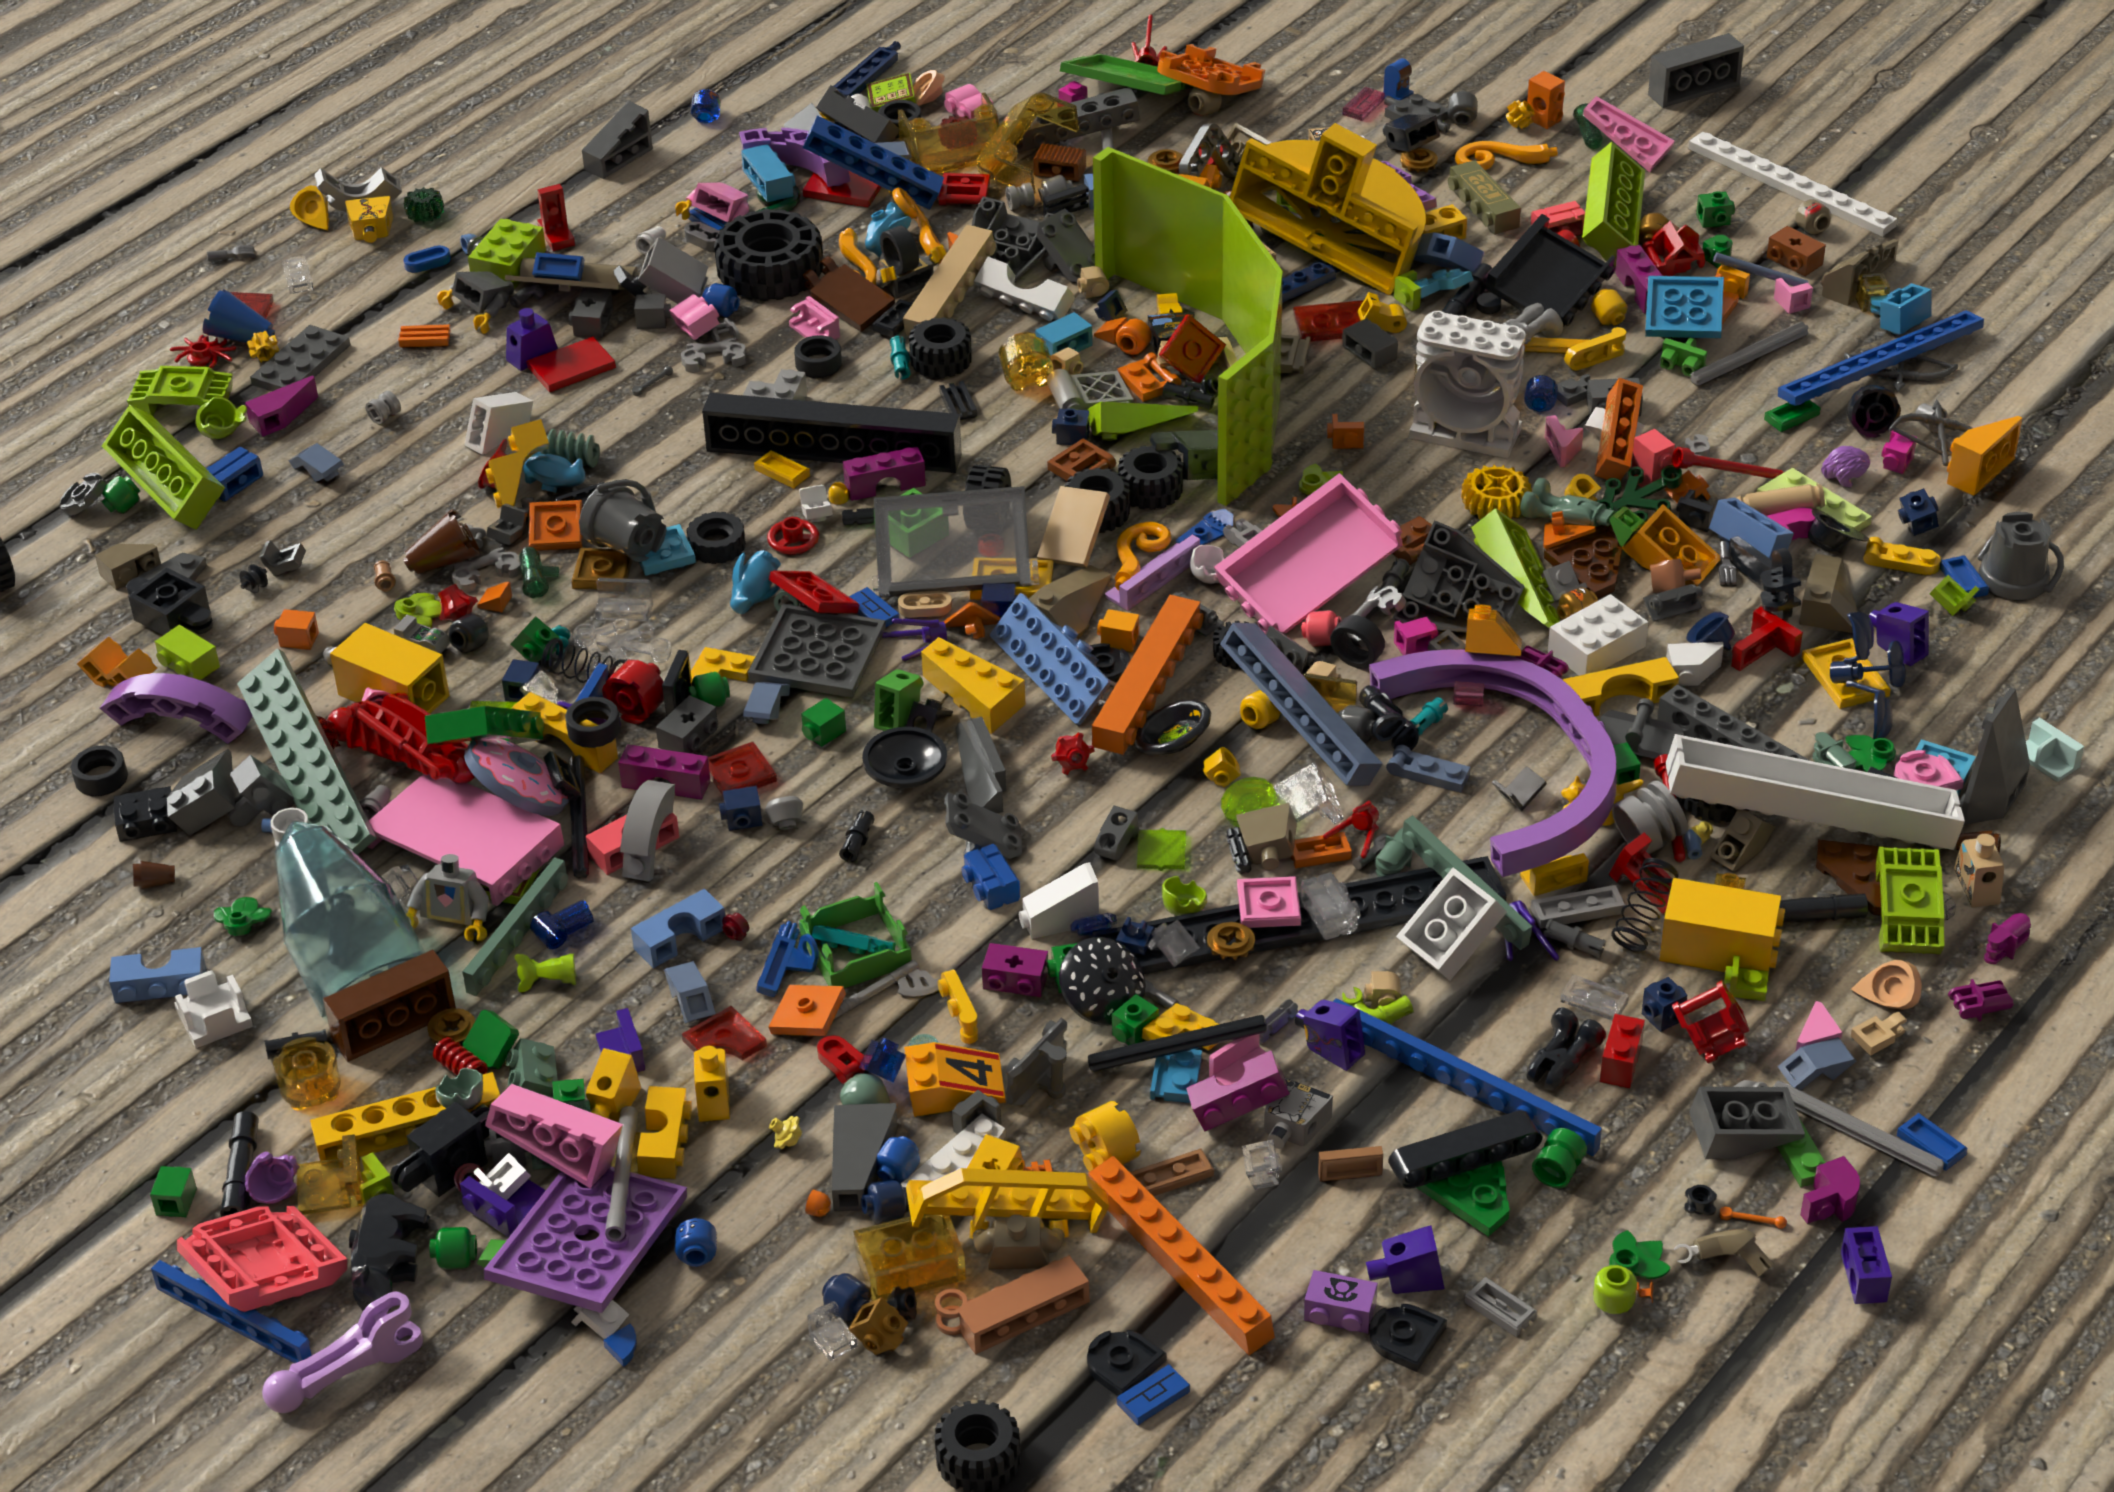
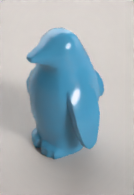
[865,202,911,258]
[523,452,586,493]
[730,550,781,614]

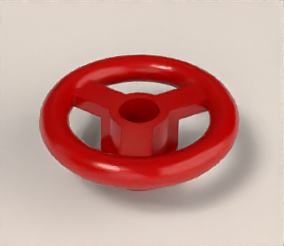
[767,517,819,555]

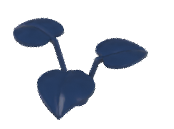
[1830,612,1906,739]

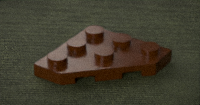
[1544,524,1623,598]
[1816,839,1894,916]

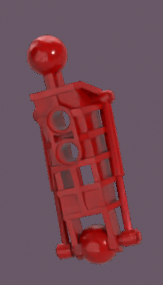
[326,693,475,784]

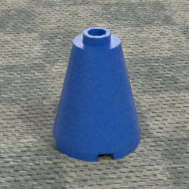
[202,289,275,343]

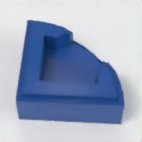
[603,1323,637,1367]

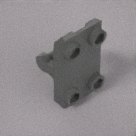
[1037,209,1095,283]
[1600,698,1684,761]
[944,792,1022,859]
[1006,1017,1067,1106]

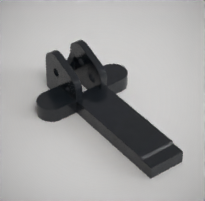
[1730,536,1801,619]

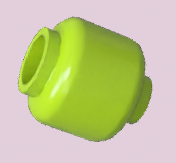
[1593,1265,1637,1314]

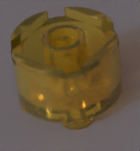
[998,332,1053,391]
[273,1037,341,1110]

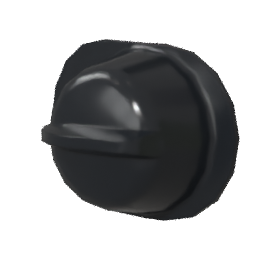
[1808,509,1869,551]

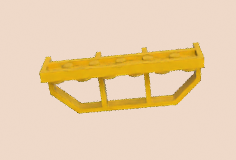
[906,1168,1109,1233]

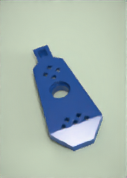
[1175,508,1233,545]

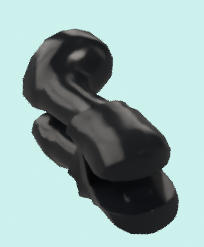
[1359,685,1419,751]
[1526,1007,1606,1091]

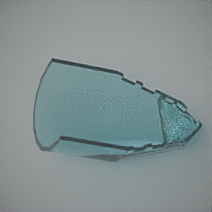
[275,821,425,1017]

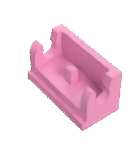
[789,296,840,340]

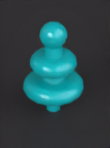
[552,625,571,656]

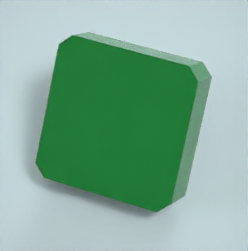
[463,1010,519,1069]

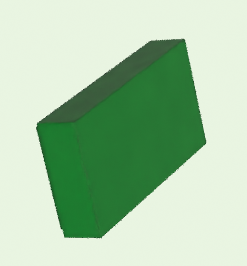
[1764,400,1821,432]

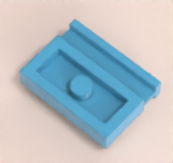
[1150,1049,1202,1103]

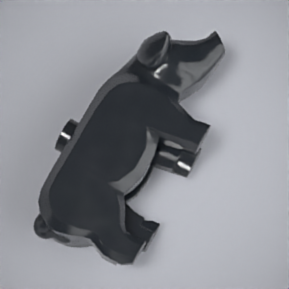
[349,1193,430,1312]

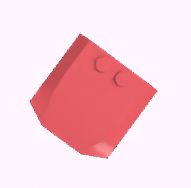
[177,1206,347,1312]

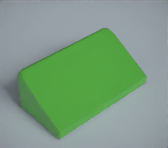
[1609,506,1645,547]

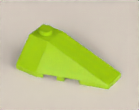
[1086,402,1198,441]

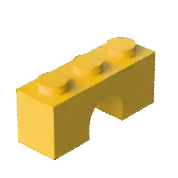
[637,1086,692,1179]

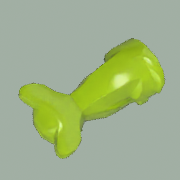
[514,954,576,992]

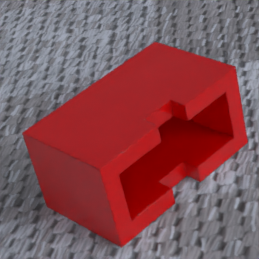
[1600,1014,1645,1088]

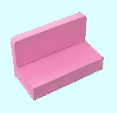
[1209,1034,1266,1085]

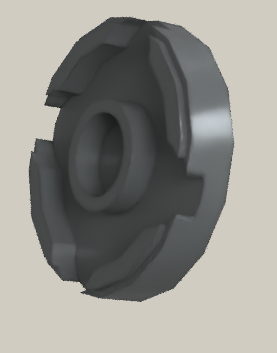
[60,473,106,515]

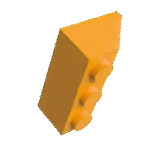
[1465,605,1522,656]

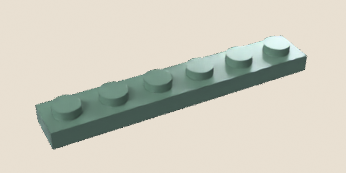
[1402,815,1532,950]
[462,857,568,996]

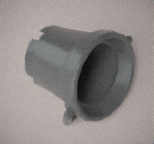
[579,479,667,562]
[1977,512,2064,601]

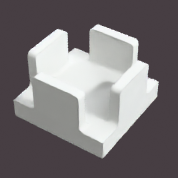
[174,970,253,1048]

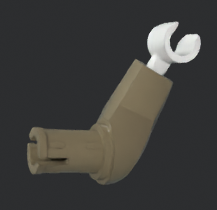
[1674,1229,1774,1277]

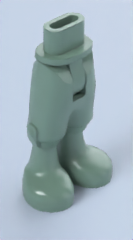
[1520,478,1616,527]

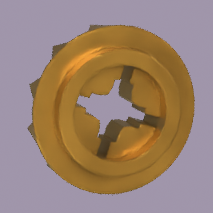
[1400,147,1438,173]
[1148,149,1183,174]
[1207,922,1255,961]
[427,1008,475,1044]

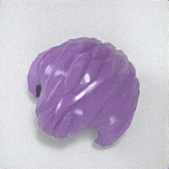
[1821,446,1870,488]
[245,1152,300,1204]

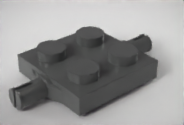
[1384,94,1450,133]

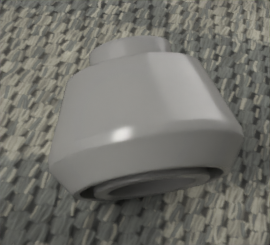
[765,796,804,830]

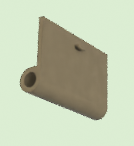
[505,258,640,292]

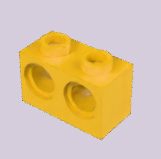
[1423,204,1467,240]

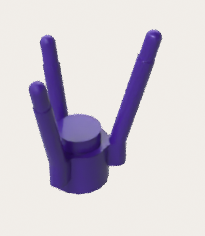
[882,618,947,661]
[1505,900,1559,961]

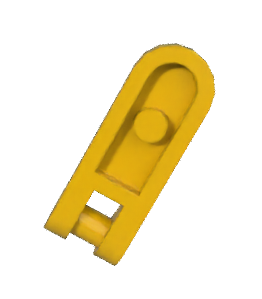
[1564,327,1626,371]
[1863,537,1941,575]
[937,969,978,1044]

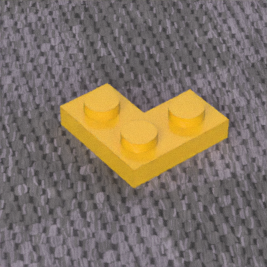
[691,647,756,682]
[1142,1003,1219,1050]

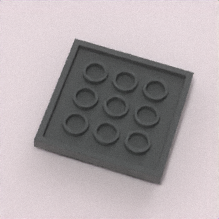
[748,604,886,698]

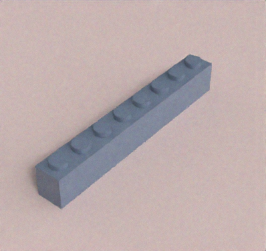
[1220,623,1383,786]

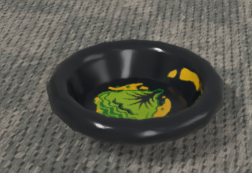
[1134,700,1212,755]

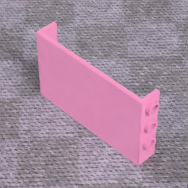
[1214,473,1403,634]
[367,774,564,906]

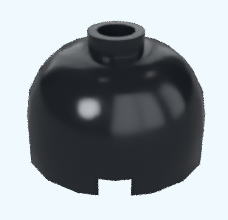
[1847,385,1901,438]

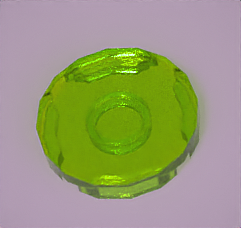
[1221,777,1278,827]

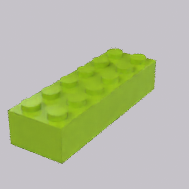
[1582,142,1645,266]
[102,404,225,530]

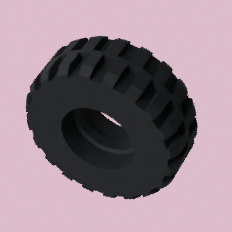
[714,209,824,301]

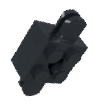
[126,567,213,635]
[390,1102,490,1197]

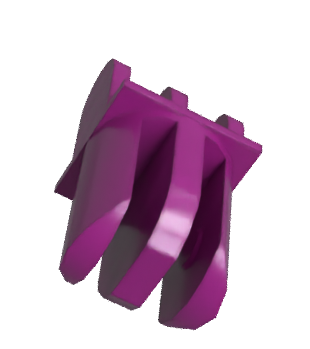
[1515,645,1569,678]
[1984,913,2031,964]
[1948,979,2014,1022]

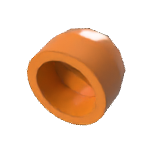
[805,1189,831,1217]

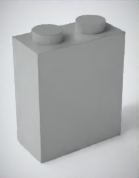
[638,237,708,304]

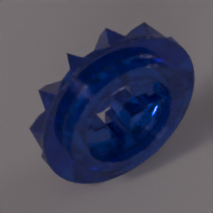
[1070,913,1118,936]

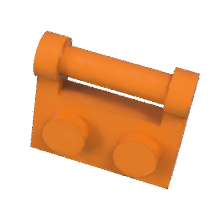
[1117,352,1182,402]

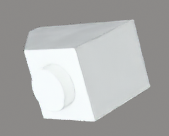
[1666,642,1724,686]

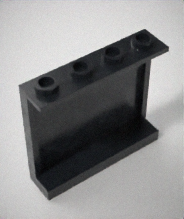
[1485,214,1615,327]

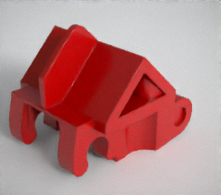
[1641,221,1705,276]
[1672,980,1750,1064]

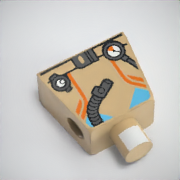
[1954,834,2004,908]

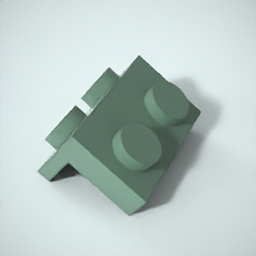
[506,1038,558,1097]

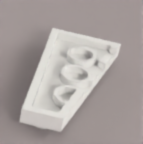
[901,1114,1006,1225]

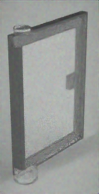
[872,486,1039,598]

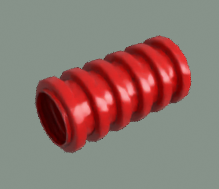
[433,1037,487,1076]

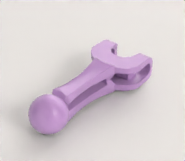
[262,1291,423,1413]

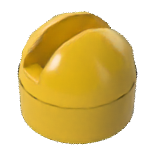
[828,482,849,505]

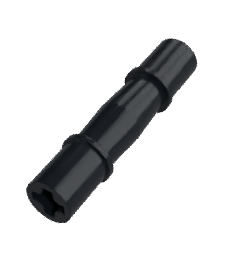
[1442,263,1493,316]
[1780,893,1868,921]
[220,1111,259,1217]

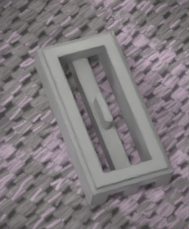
[1464,1277,1537,1337]

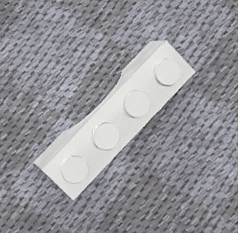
[974,257,1075,321]

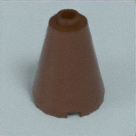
[403,509,480,574]

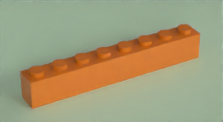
[1092,595,1204,755]
[1088,1156,1275,1356]

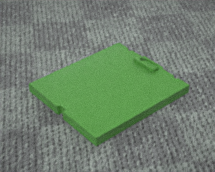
[1060,54,1194,95]

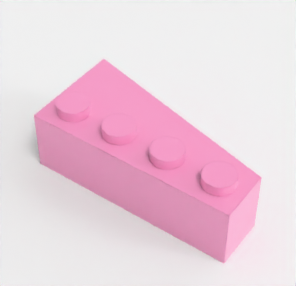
[485,1084,623,1188]

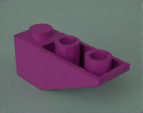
[245,375,318,437]

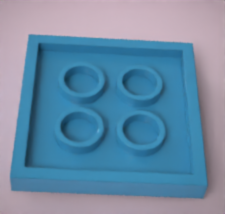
[1645,276,1724,338]

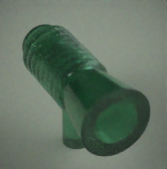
[1573,103,1603,149]
[519,547,559,598]

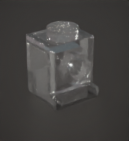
[1242,1139,1282,1190]

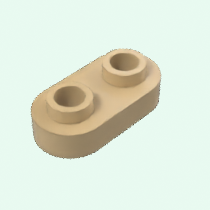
[898,591,952,618]

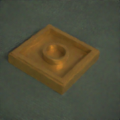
[571,548,633,590]

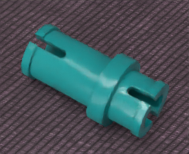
[1410,697,1448,736]

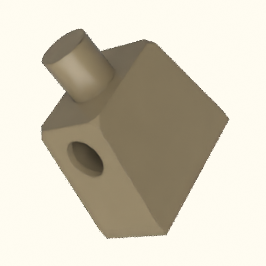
[1236,802,1297,870]

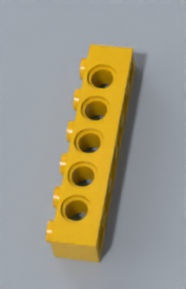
[310,1072,500,1167]

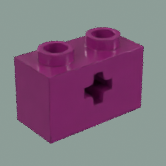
[982,943,1048,997]

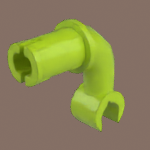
[1342,987,1414,1025]

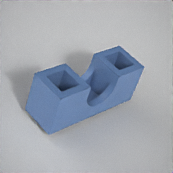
[631,889,725,968]
[109,947,207,1003]

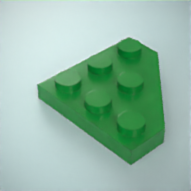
[1416,1161,1510,1237]

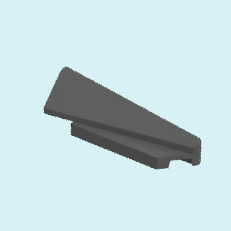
[955,717,1006,813]

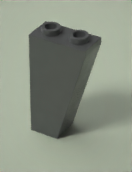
[832,1103,898,1211]

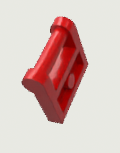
[939,173,990,205]

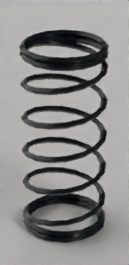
[541,638,626,683]
[1611,858,1679,951]

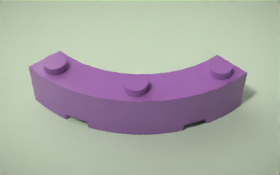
[739,128,851,187]
[99,673,253,744]

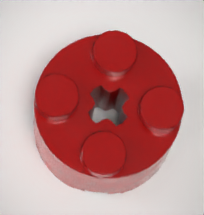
[602,660,664,724]

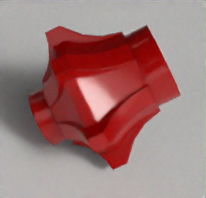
[438,584,478,622]
[1051,732,1095,775]

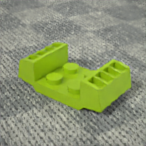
[127,366,233,416]
[1876,847,1945,955]

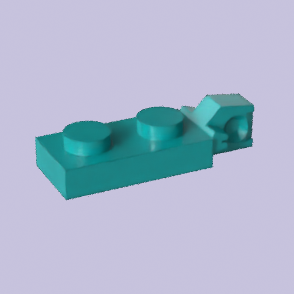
[812,925,896,954]

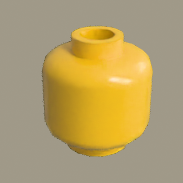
[1591,289,1628,325]
[1240,690,1281,729]

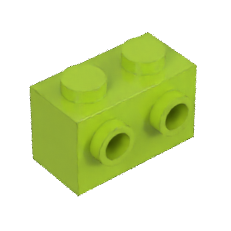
[155,625,220,680]

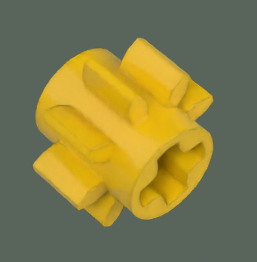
[1506,100,1535,129]
[247,331,279,363]

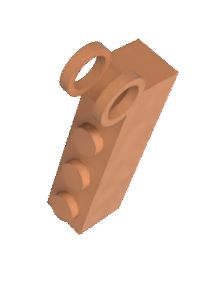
[935,1255,1090,1355]

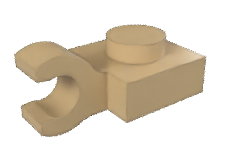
[1851,1012,1907,1056]

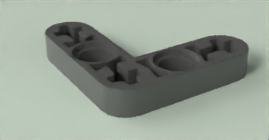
[1179,123,1241,178]

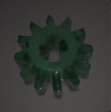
[403,187,444,223]

